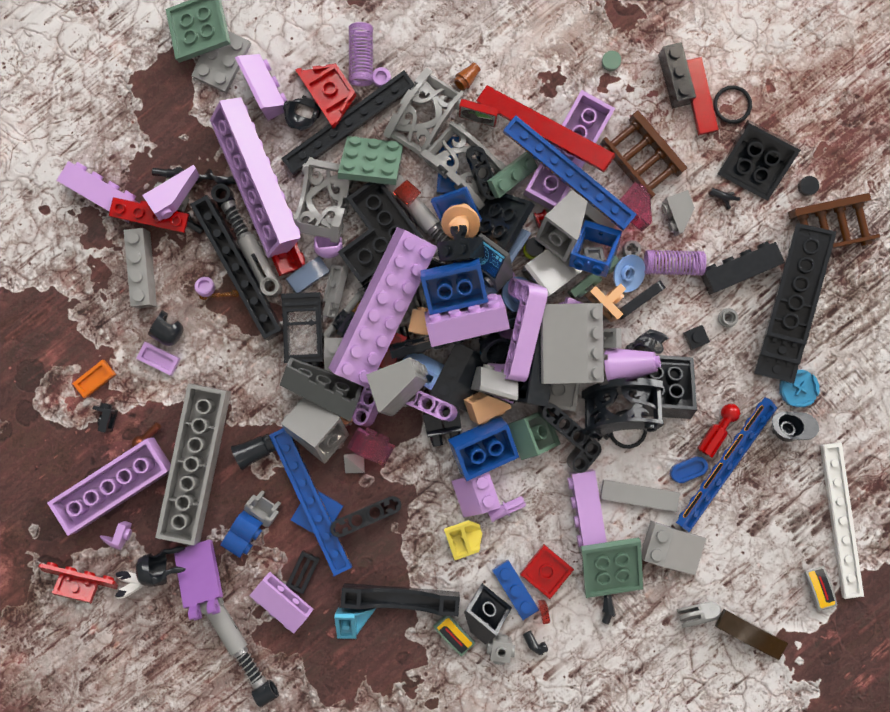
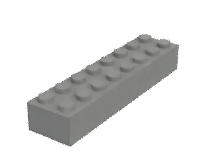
[155,384,231,546]

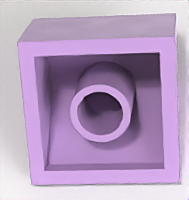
[452,472,501,517]

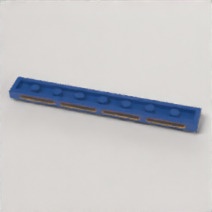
[503,115,637,231]
[676,397,777,532]
[269,428,353,576]

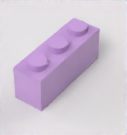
[249,572,314,633]

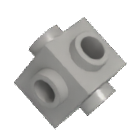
[487,634,515,665]

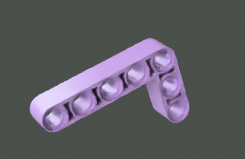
[504,278,548,382]
[352,386,457,427]

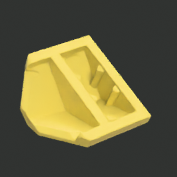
[444,520,482,560]

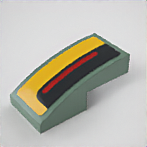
[433,616,475,657]

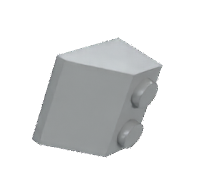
[471,364,518,400]

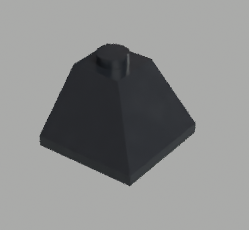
[464,583,512,644]

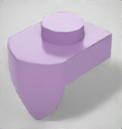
[100,521,132,550]

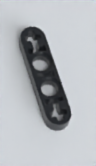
[330,496,401,537]

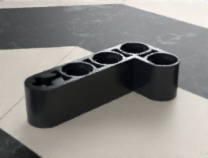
[537,402,602,473]

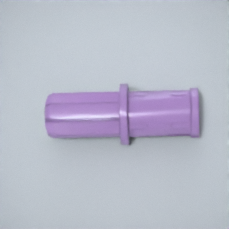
[488,496,526,522]

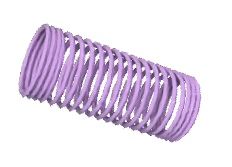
[349,22,373,86]
[644,250,706,276]

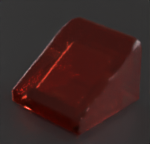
[394,180,421,207]

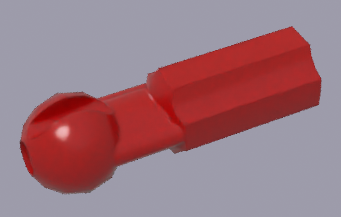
[697,404,741,458]

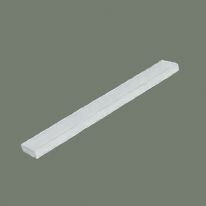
[820,442,864,599]

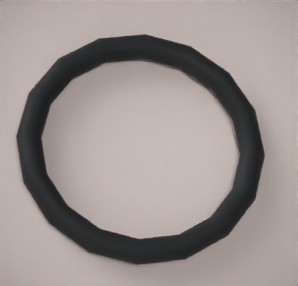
[713,85,752,124]
[609,409,647,449]

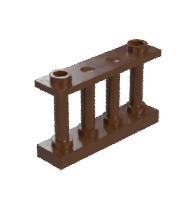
[600,110,688,201]
[788,193,880,249]

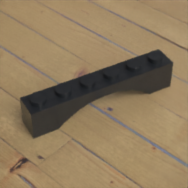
[340,583,460,617]

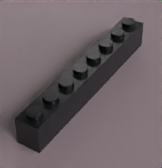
[190,195,283,341]

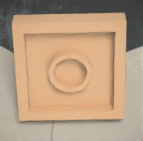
[584,284,626,322]

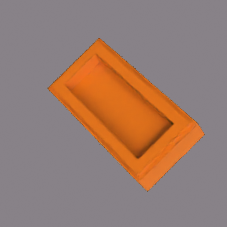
[72,360,116,398]

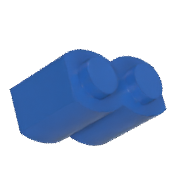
[221,510,263,558]

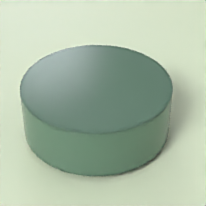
[601,50,621,71]

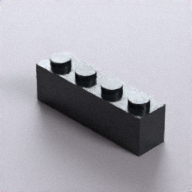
[701,241,785,295]

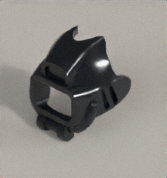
[283,95,321,131]
[625,329,669,354]

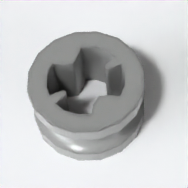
[622,240,641,256]

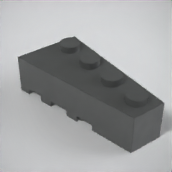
[280,357,363,421]

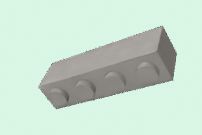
[124,228,157,309]

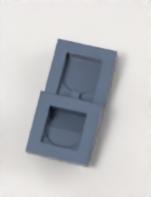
[286,256,330,293]

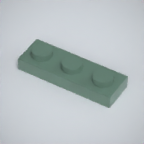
[487,152,538,198]
[567,255,620,298]

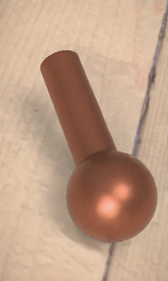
[131,423,161,448]

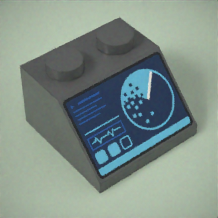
[467,233,514,291]

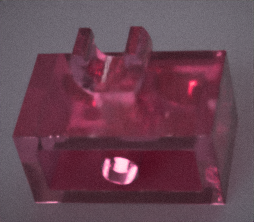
[347,427,395,466]

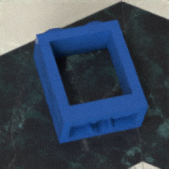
[569,220,622,277]

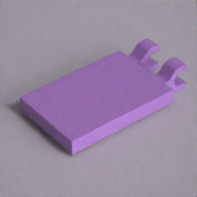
[174,539,223,621]

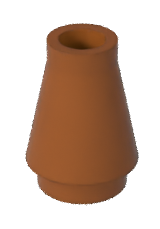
[454,62,481,91]

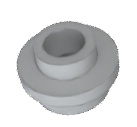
[718,308,738,327]

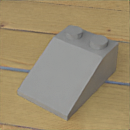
[641,521,706,575]

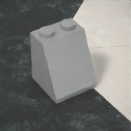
[535,190,588,262]
[521,249,582,298]
[366,357,428,416]
[281,398,349,464]

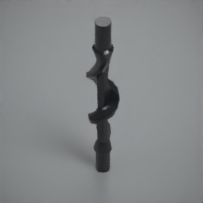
[152,167,236,185]

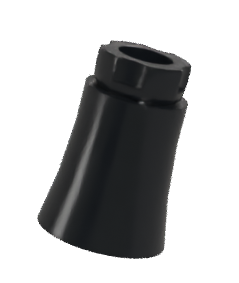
[231,433,276,471]

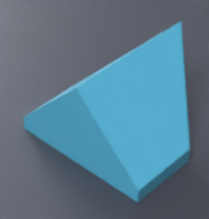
[334,608,376,639]

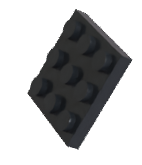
[473,193,535,252]

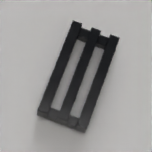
[286,550,320,594]

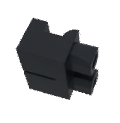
[422,407,462,447]

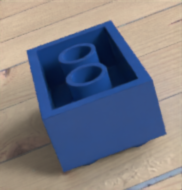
[420,258,488,315]
[448,416,519,481]

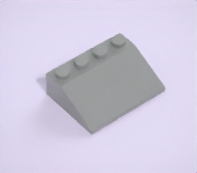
[540,303,604,384]

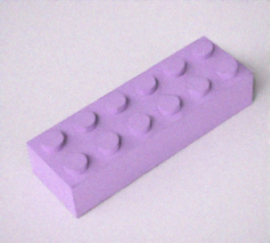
[523,90,615,210]
[47,438,171,536]

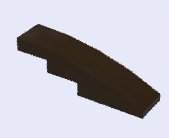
[715,609,788,660]

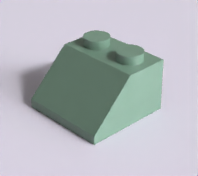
[508,409,561,460]

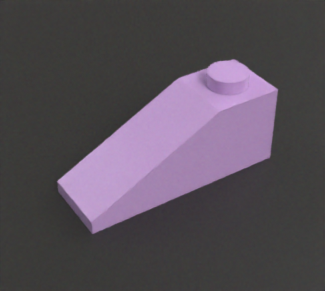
[142,165,200,221]

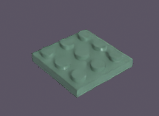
[165,0,231,63]
[338,136,403,185]
[581,537,643,598]

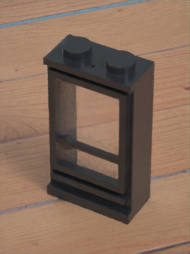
[281,292,324,366]

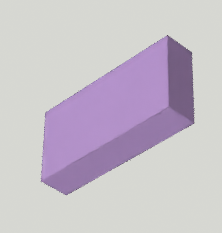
[136,342,181,376]

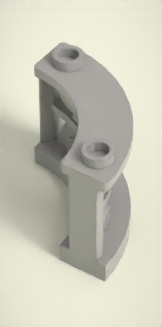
[383,67,464,158]
[420,121,506,210]
[293,157,353,243]

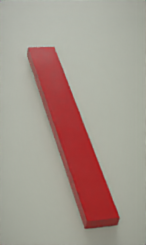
[476,85,615,172]

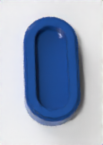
[670,456,708,483]

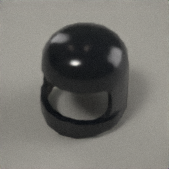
[148,310,184,346]

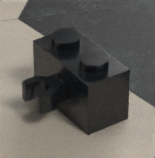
[437,225,485,262]

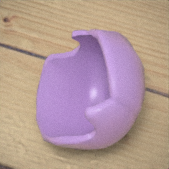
[314,236,343,259]

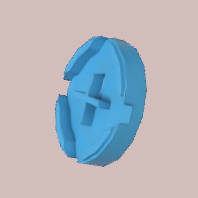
[779,370,820,407]

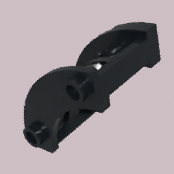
[581,378,664,438]

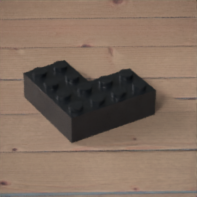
[338,182,424,286]

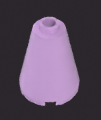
[604,348,661,382]

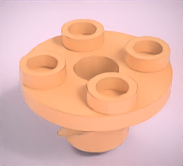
[441,203,480,240]

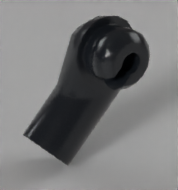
[523,630,548,655]

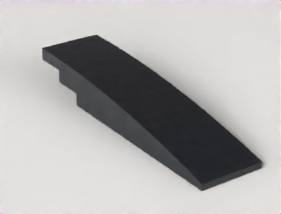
[754,223,837,384]

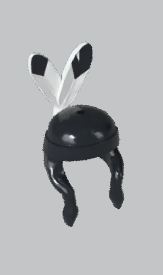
[115,546,186,599]

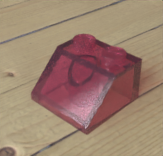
[620,182,652,232]

